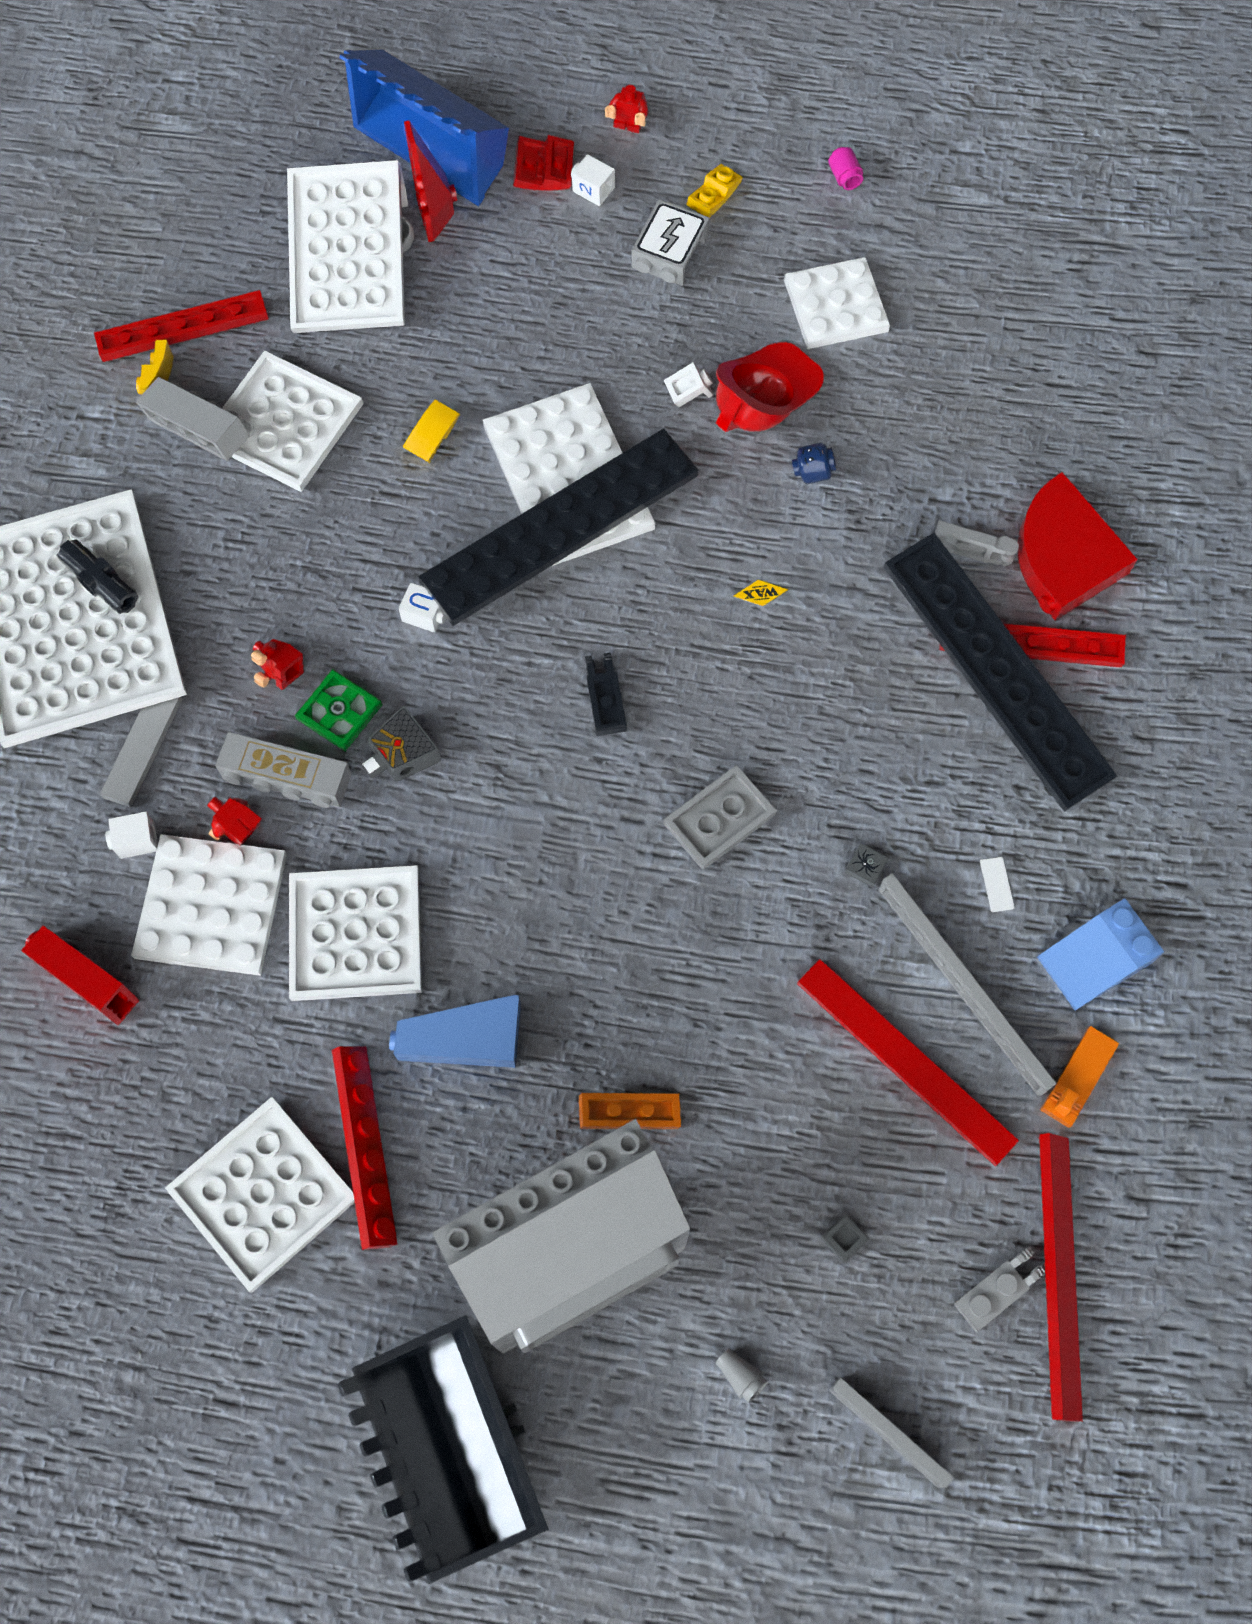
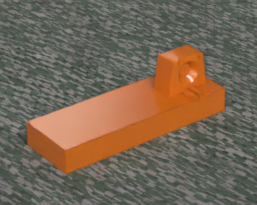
[1040,1026,1119,1128]
[579,1093,681,1129]

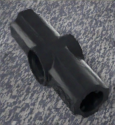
[56,539,139,615]

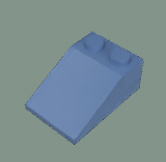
[1037,898,1164,1011]

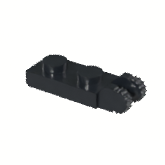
[585,653,627,736]

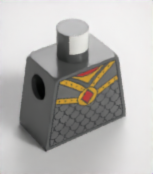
[361,705,441,781]

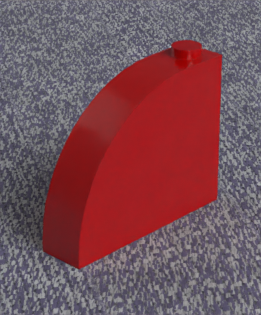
[1017,472,1138,621]

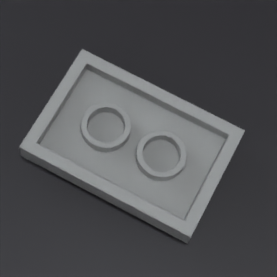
[663,765,777,870]

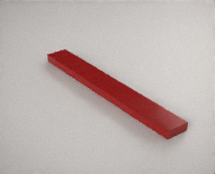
[797,959,1019,1167]
[1039,1133,1083,1422]

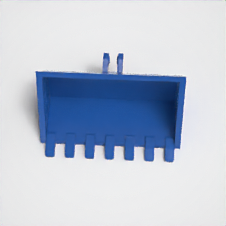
[339,49,509,207]

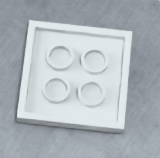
[784,257,890,349]

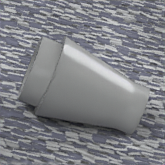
[715,1348,768,1403]

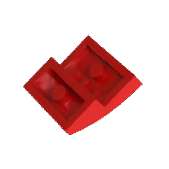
[513,135,574,191]

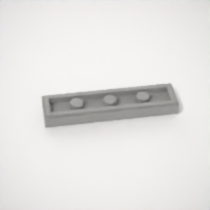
[100,697,183,807]
[829,1378,954,1488]

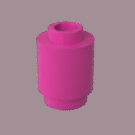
[828,147,863,190]

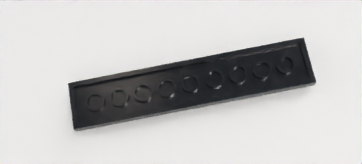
[418,428,699,626]
[883,532,1117,812]

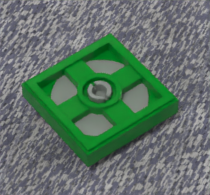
[295,669,383,752]

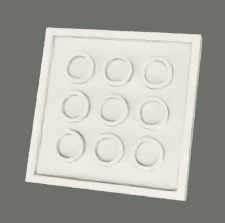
[223,350,363,492]
[131,834,287,976]
[289,865,422,1001]
[165,1097,355,1293]

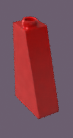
[21,925,140,1026]

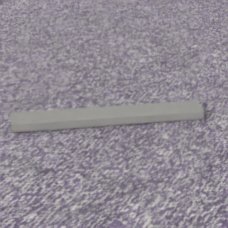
[879,873,1056,1097]

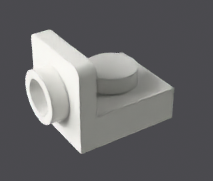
[664,363,714,407]

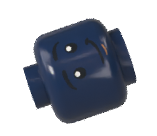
[792,442,836,484]

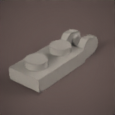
[935,520,1019,567]
[953,1246,1045,1332]

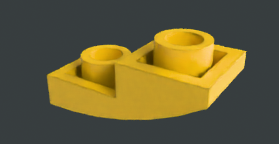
[686,164,743,218]
[136,340,174,394]
[403,399,460,463]

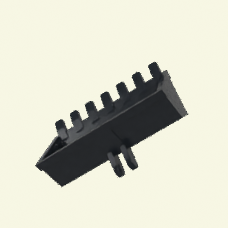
[338,1315,549,1584]

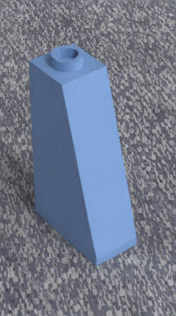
[389,995,521,1068]

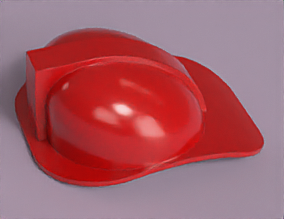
[715,342,824,432]

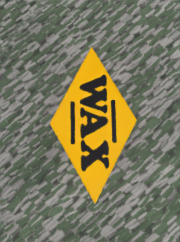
[733,580,789,606]

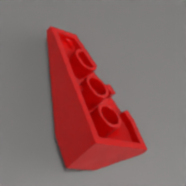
[404,120,457,243]

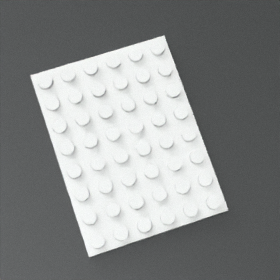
[0,489,187,748]

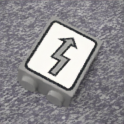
[632,199,710,286]

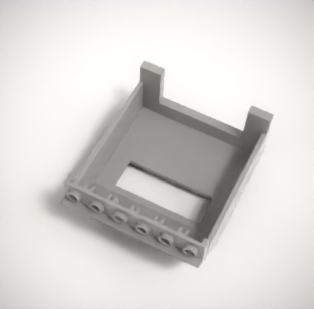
[432,1119,690,1354]

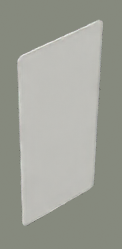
[980,857,1015,912]

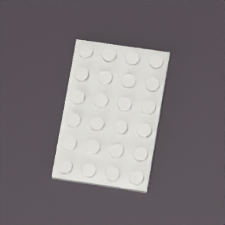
[287,160,405,333]
[483,383,655,566]

